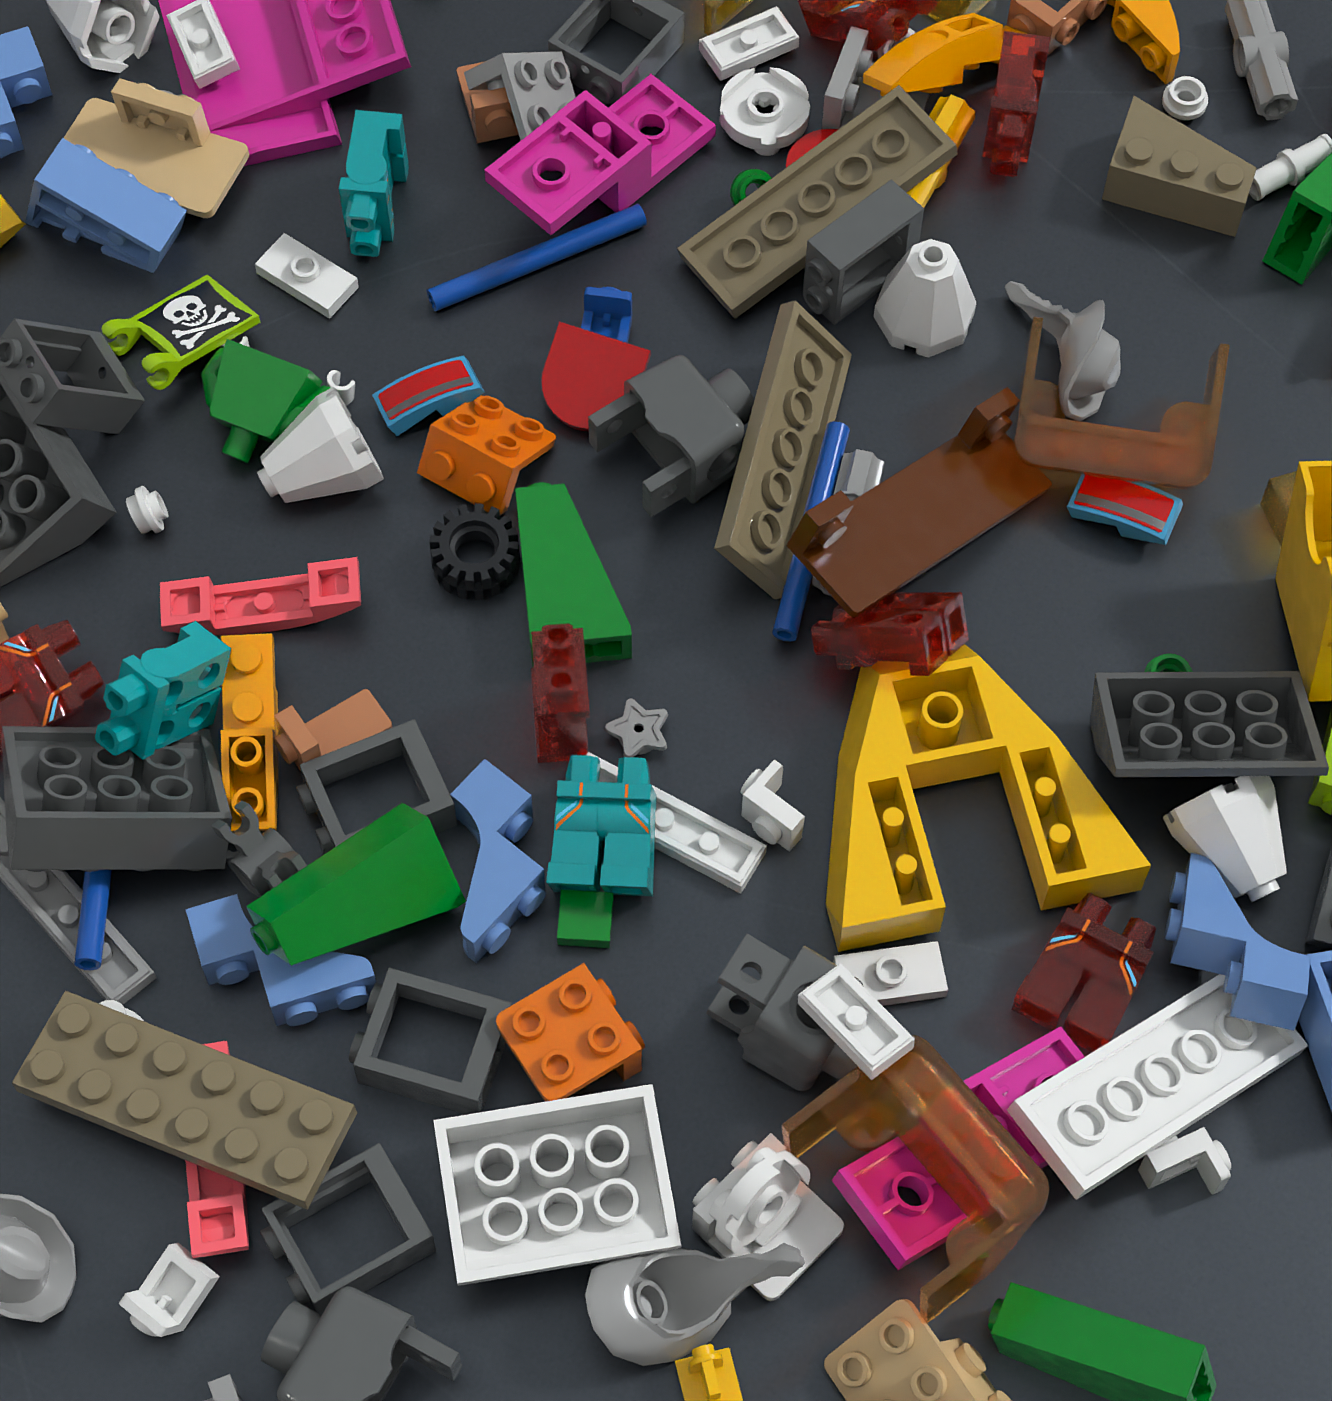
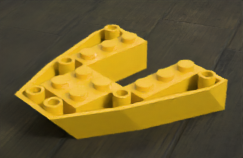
[826,640,1151,952]

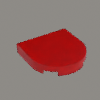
[542,321,651,432]

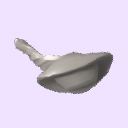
[1005,281,1121,422]
[0,1194,77,1323]
[585,1243,805,1366]

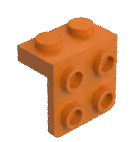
[417,395,556,515]
[496,963,645,1102]

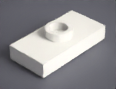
[166,0,240,89]
[699,6,799,81]
[255,233,359,319]
[833,941,948,1006]
[798,963,915,1080]

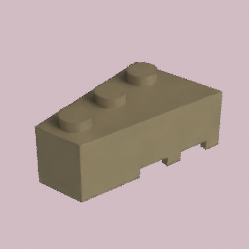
[1102,96,1257,237]

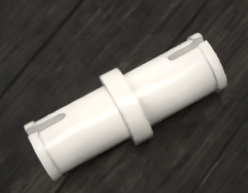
[1249,134,1332,201]

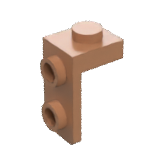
[1007,0,1108,56]
[456,62,519,143]
[273,689,393,771]

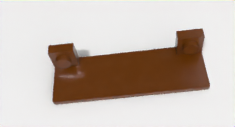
[786,387,1052,618]

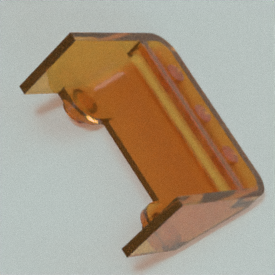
[1014,317,1230,489]
[782,1035,1049,1324]

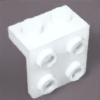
[692,1133,844,1301]

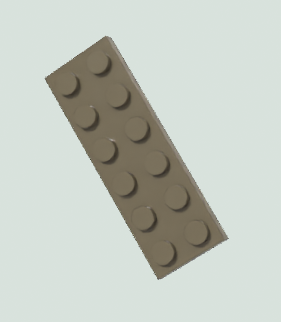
[677,85,958,319]
[714,300,852,599]
[12,990,357,1210]

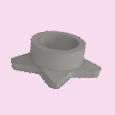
[604,698,668,757]

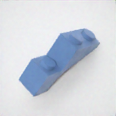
[0,26,52,158]
[450,759,546,963]
[1164,853,1310,1031]
[185,894,376,1026]

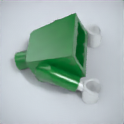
[201,336,355,464]

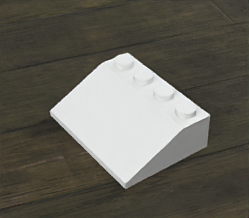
[433,1084,681,1286]

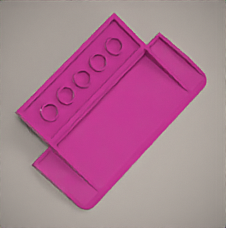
[158,0,411,166]

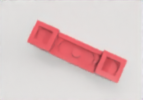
[160,557,361,635]
[185,1041,249,1259]

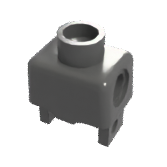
[588,355,754,517]
[706,933,864,1091]
[261,1286,462,1401]

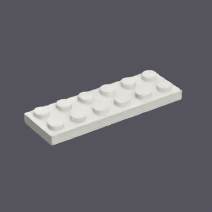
[1007,974,1308,1200]

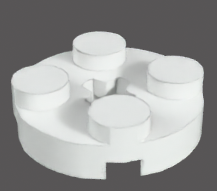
[719,67,810,156]
[709,1146,810,1256]

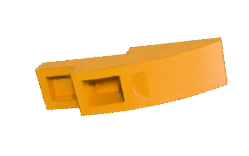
[1107,0,1180,84]
[862,13,1035,96]
[221,633,278,831]

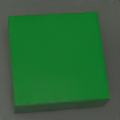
[557,889,613,948]

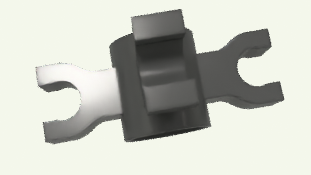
[211,800,307,898]

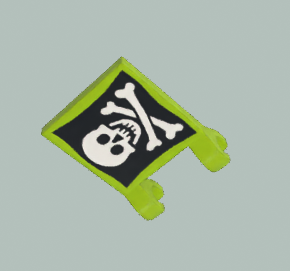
[101,275,261,390]

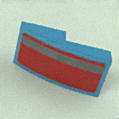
[372,356,485,436]
[1067,467,1183,545]

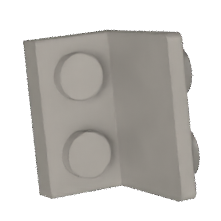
[822,26,931,129]
[464,51,576,140]

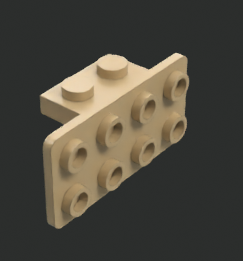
[64,78,250,218]
[824,1299,1012,1401]

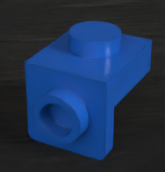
[581,287,632,343]

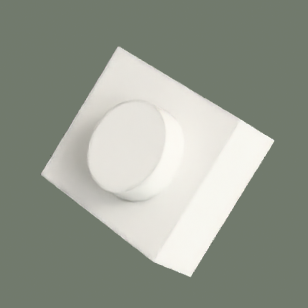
[741,760,805,852]
[1138,1127,1231,1195]
[119,1243,220,1337]

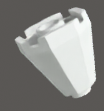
[46,0,159,73]
[874,239,976,358]
[257,387,384,503]
[1163,776,1287,902]

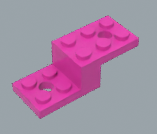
[484,74,716,235]
[832,1026,1085,1270]

